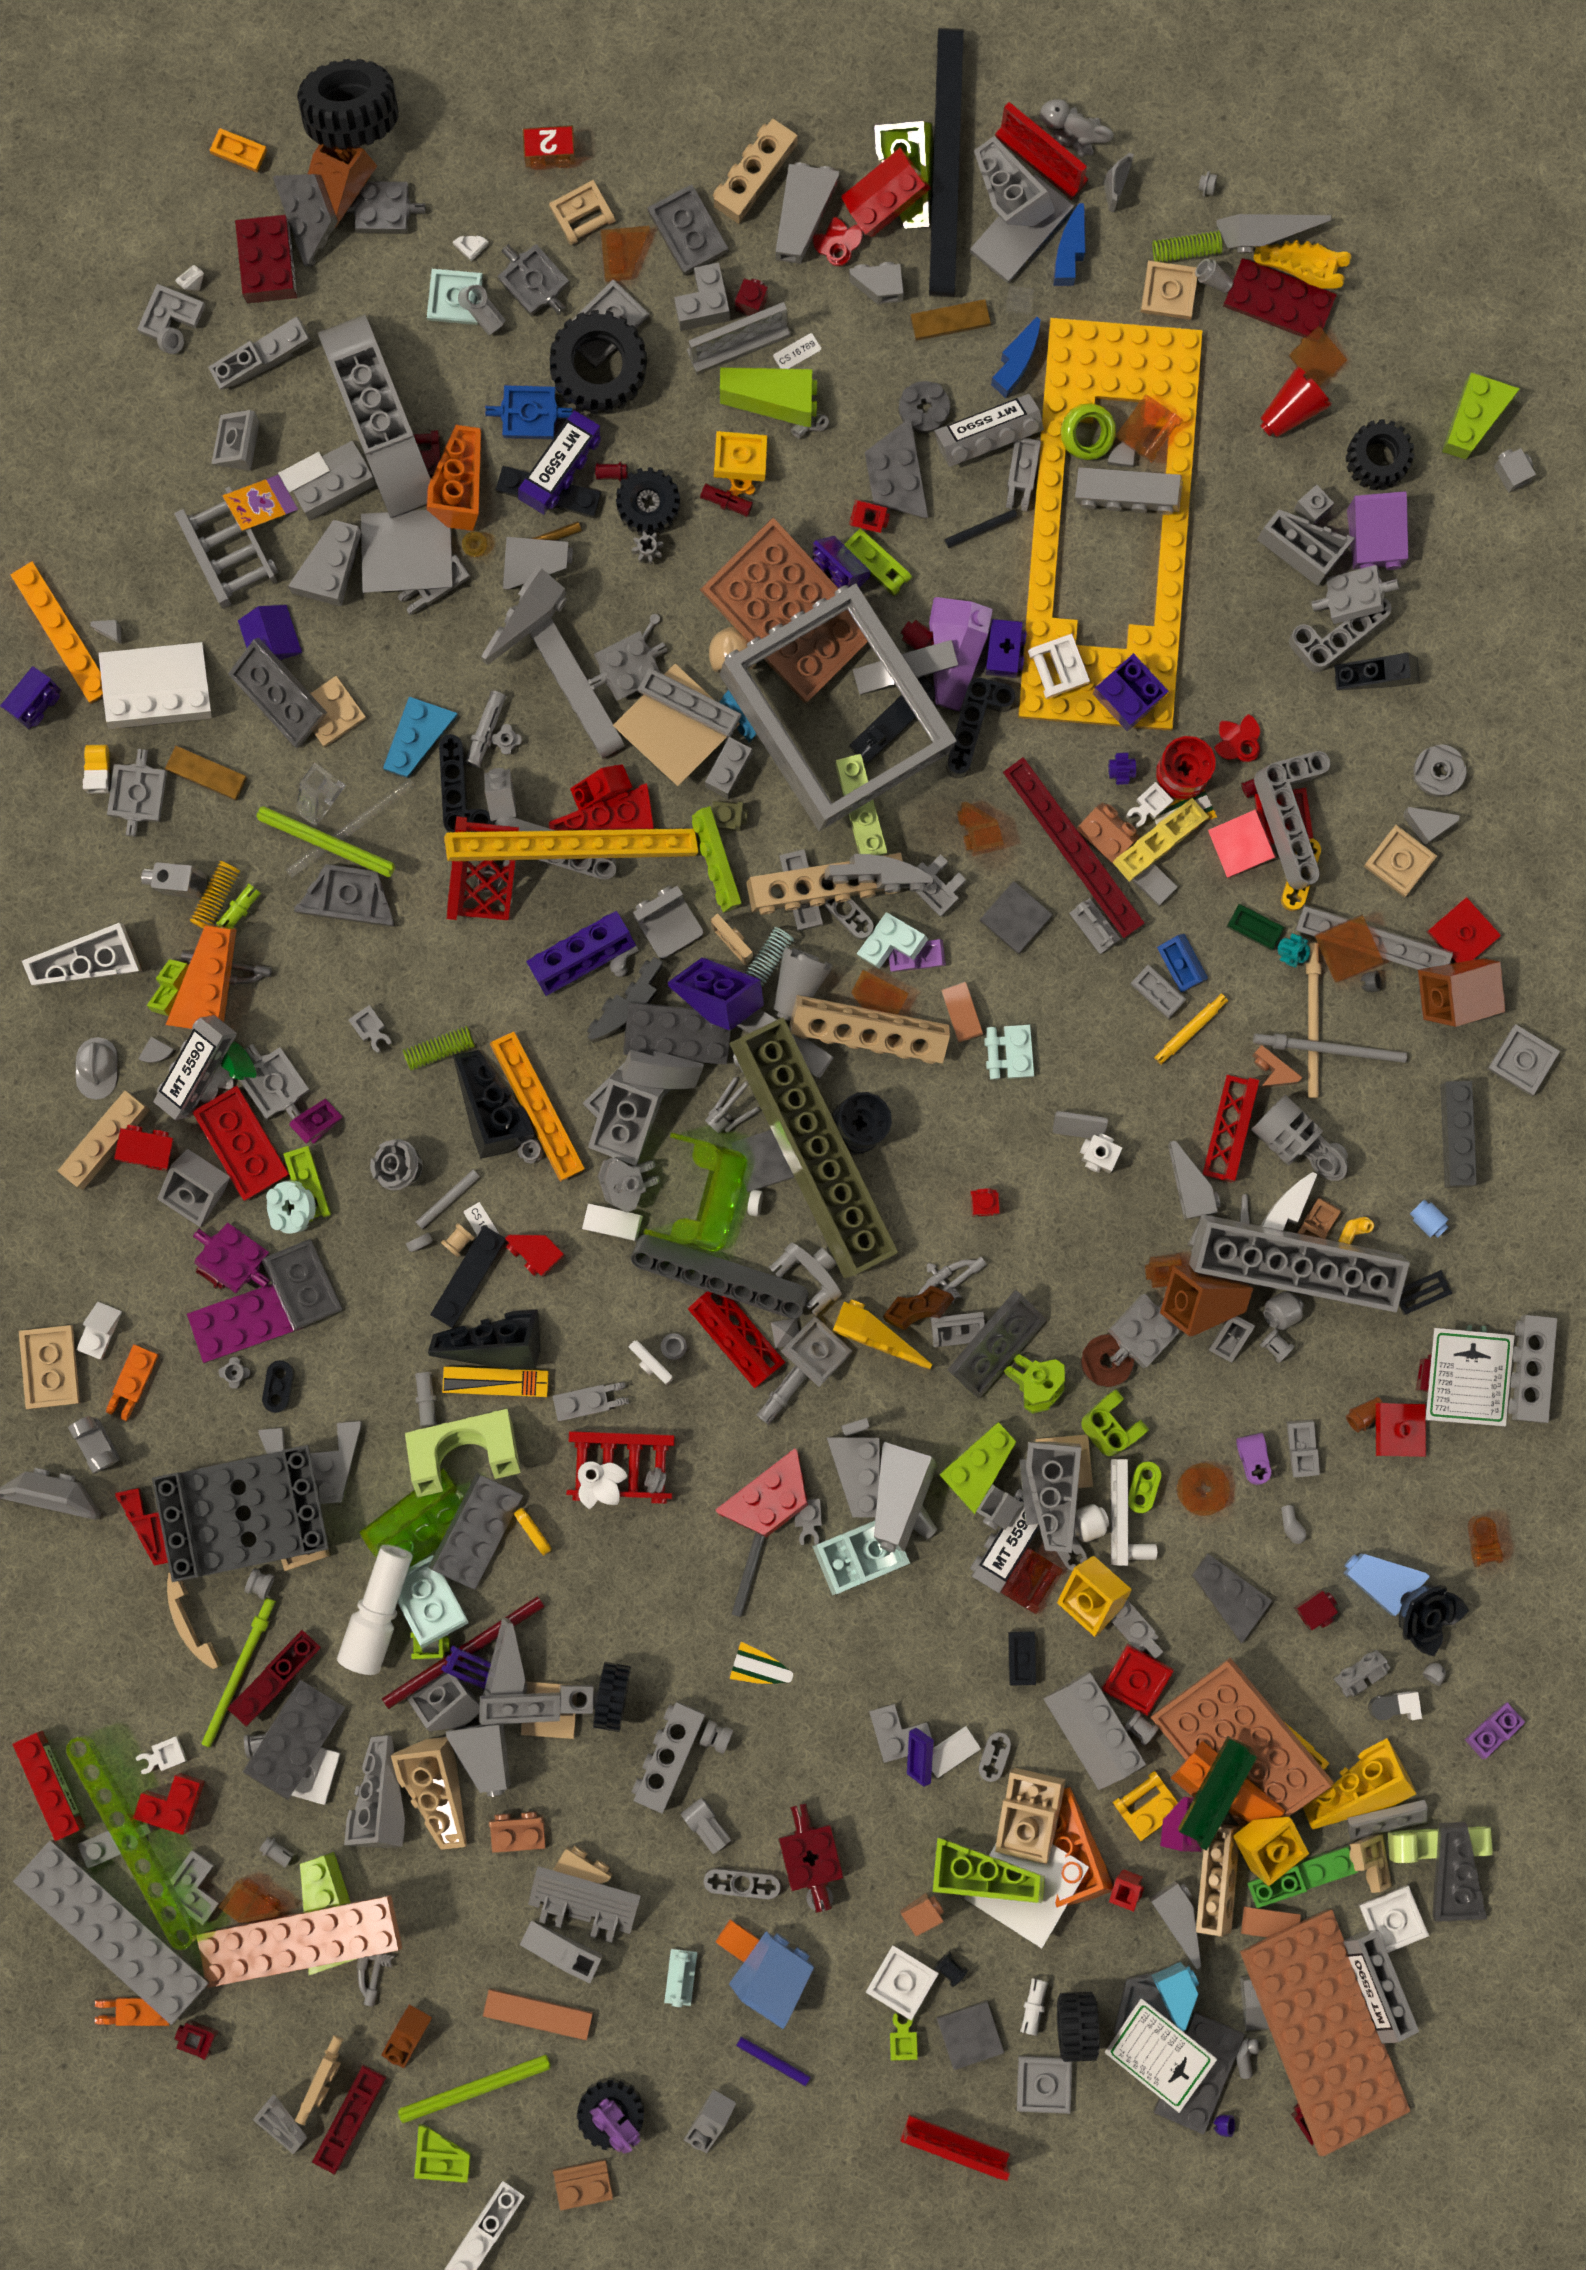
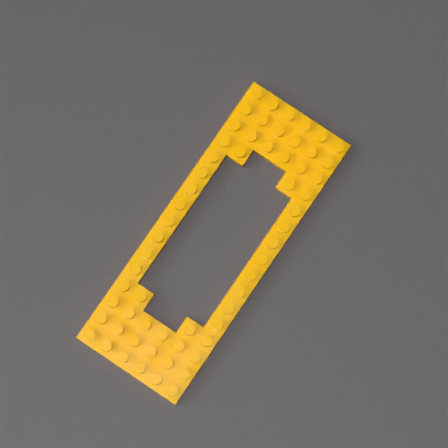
[1018,318,1202,731]

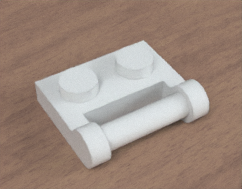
[1028,634,1090,699]

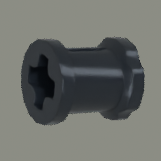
[933,1951,969,1987]

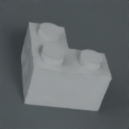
[674,263,730,331]

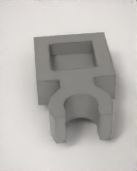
[349,1005,392,1054]
[795,1499,821,1545]

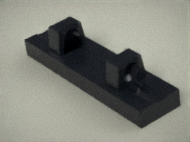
[849,676,935,765]

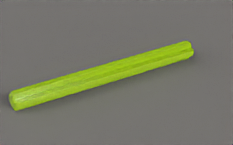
[256,806,395,877]
[398,2055,551,2123]

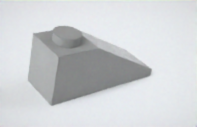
[1168,1141,1220,1220]
[484,1617,527,1696]
[1149,1881,1201,1969]

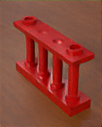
[566,1432,675,1504]

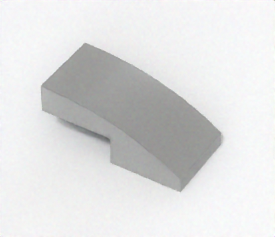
[1286,1419,1320,1478]

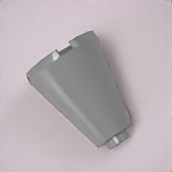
[774,946,833,1021]

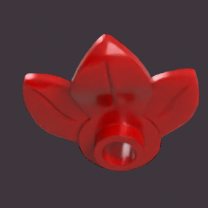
[813,217,863,266]
[1214,714,1260,762]

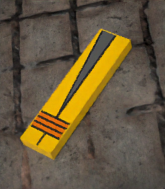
[442,1367,549,1397]

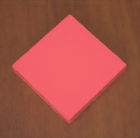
[1208,810,1276,878]

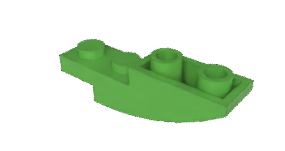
[1248,1845,1358,1908]

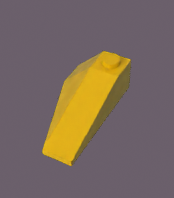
[832,1299,932,1370]

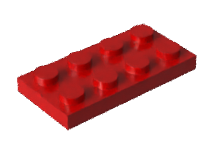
[192,1086,290,1202]

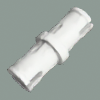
[1020,1978,1048,2036]

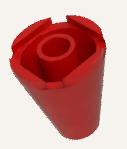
[1260,366,1332,437]

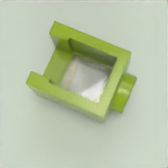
[411,1632,450,1659]

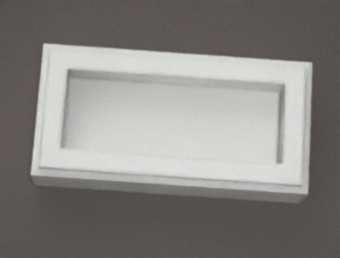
[932,1726,981,1778]

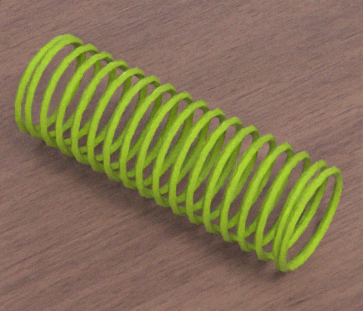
[1153,231,1222,263]
[403,1025,475,1071]

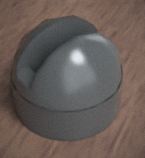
[1360,971,1381,992]

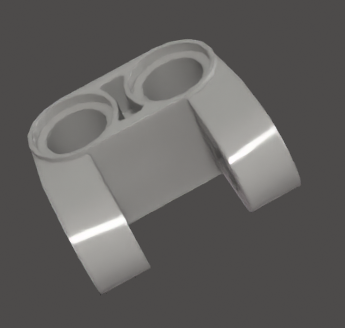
[68,1416,120,1474]

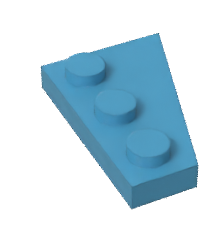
[383,697,458,778]

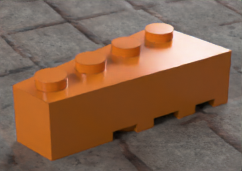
[166,925,237,1029]

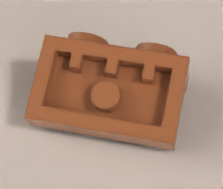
[489,1811,546,1853]

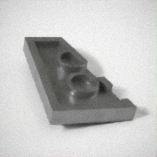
[1192,1554,1272,1643]

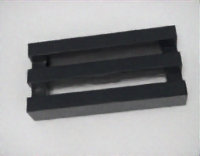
[1399,1270,1452,1315]

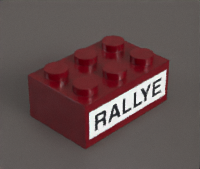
[235,214,297,304]

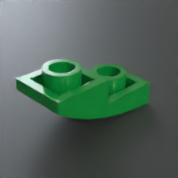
[221,1042,257,1080]

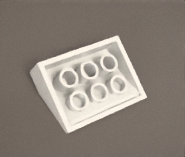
[99,642,212,729]

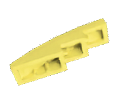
[1113,798,1209,882]

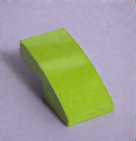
[146,959,189,1016]

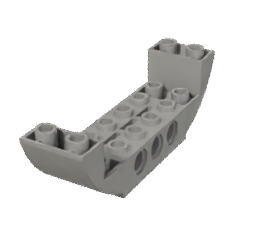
[318,315,431,518]

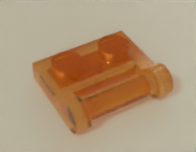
[1115,394,1183,463]

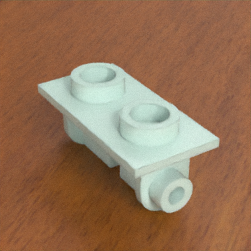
[664,1949,697,2007]

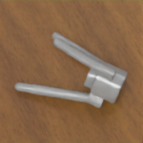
[705,1077,760,1134]

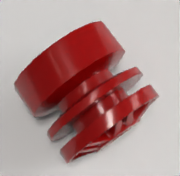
[1156,736,1216,800]

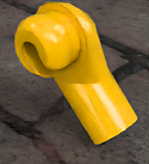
[1338,1217,1374,1244]

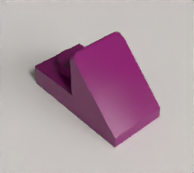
[289,1098,343,1144]

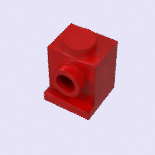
[849,499,890,533]
[970,1188,999,1217]
[1109,1869,1144,1912]

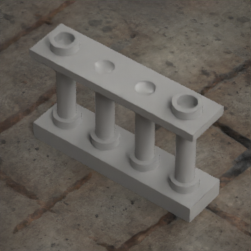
[174,486,279,609]

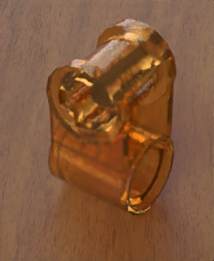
[1468,1515,1503,1567]

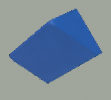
[1157,934,1208,993]

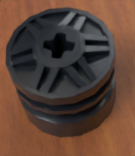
[831,1092,892,1155]

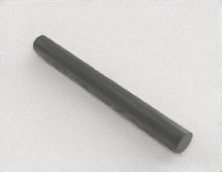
[731,1532,765,1617]

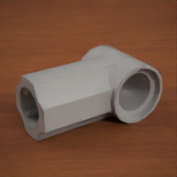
[458,285,506,335]
[680,1797,731,1854]

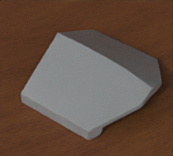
[1104,153,1134,213]

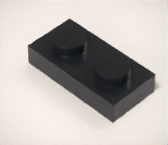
[1008,1631,1036,1686]

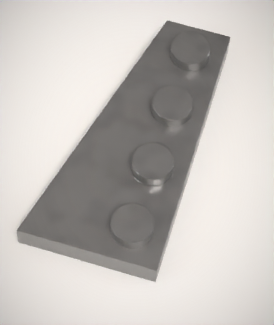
[1432,1822,1487,1921]

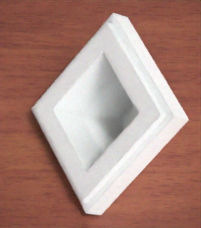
[176,265,204,291]

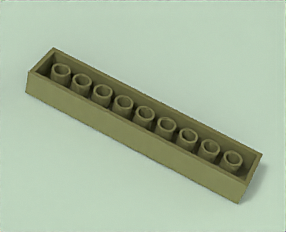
[729,1017,898,1278]

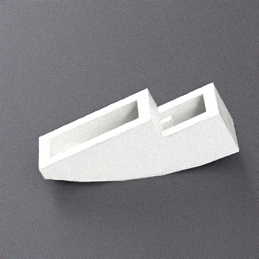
[1261,1172,1317,1231]

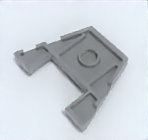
[258,1421,362,1504]

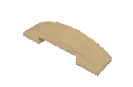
[167,1573,222,1669]

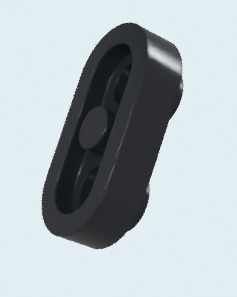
[262,1360,294,1413]

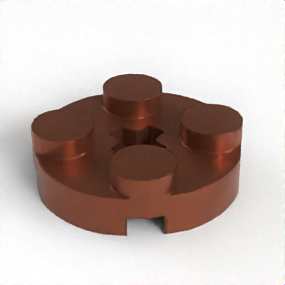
[1081,1334,1134,1387]

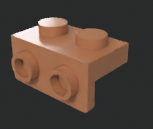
[1077,802,1140,863]

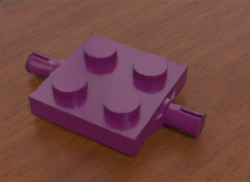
[193,1222,271,1293]

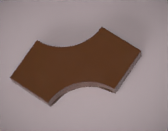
[883,1286,954,1330]

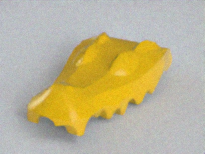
[1254,240,1351,289]

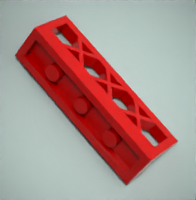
[1202,1075,1259,1183]
[688,1291,786,1389]

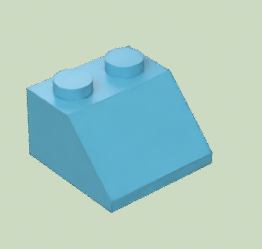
[1151,1962,1199,2031]

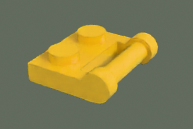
[1112,1771,1178,1841]

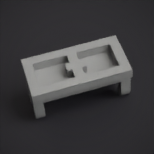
[930,1312,985,1347]

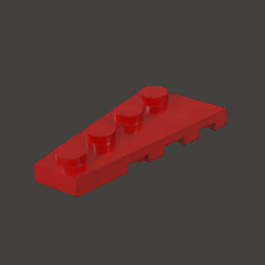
[548,783,654,831]

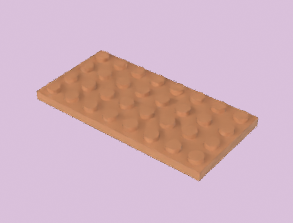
[1240,1909,1411,2156]

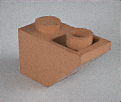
[900,1893,944,1936]

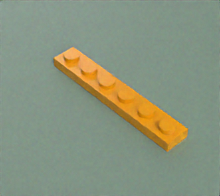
[10,562,103,704]
[490,1032,585,1182]

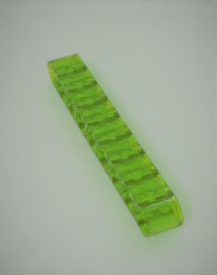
[66,1735,197,1950]

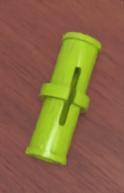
[216,883,262,928]

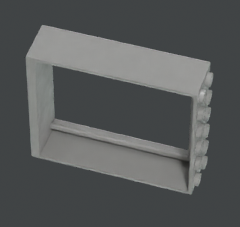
[719,584,957,832]

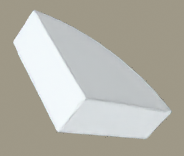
[453,236,489,262]

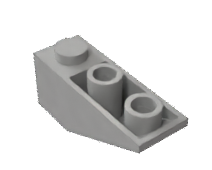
[520,1920,603,1983]

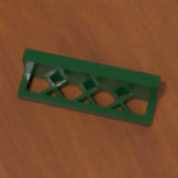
[1178,1736,1257,1851]

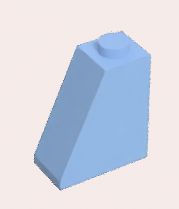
[1344,1553,1430,1616]

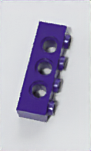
[526,911,636,996]

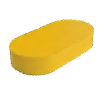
[514,1508,552,1556]

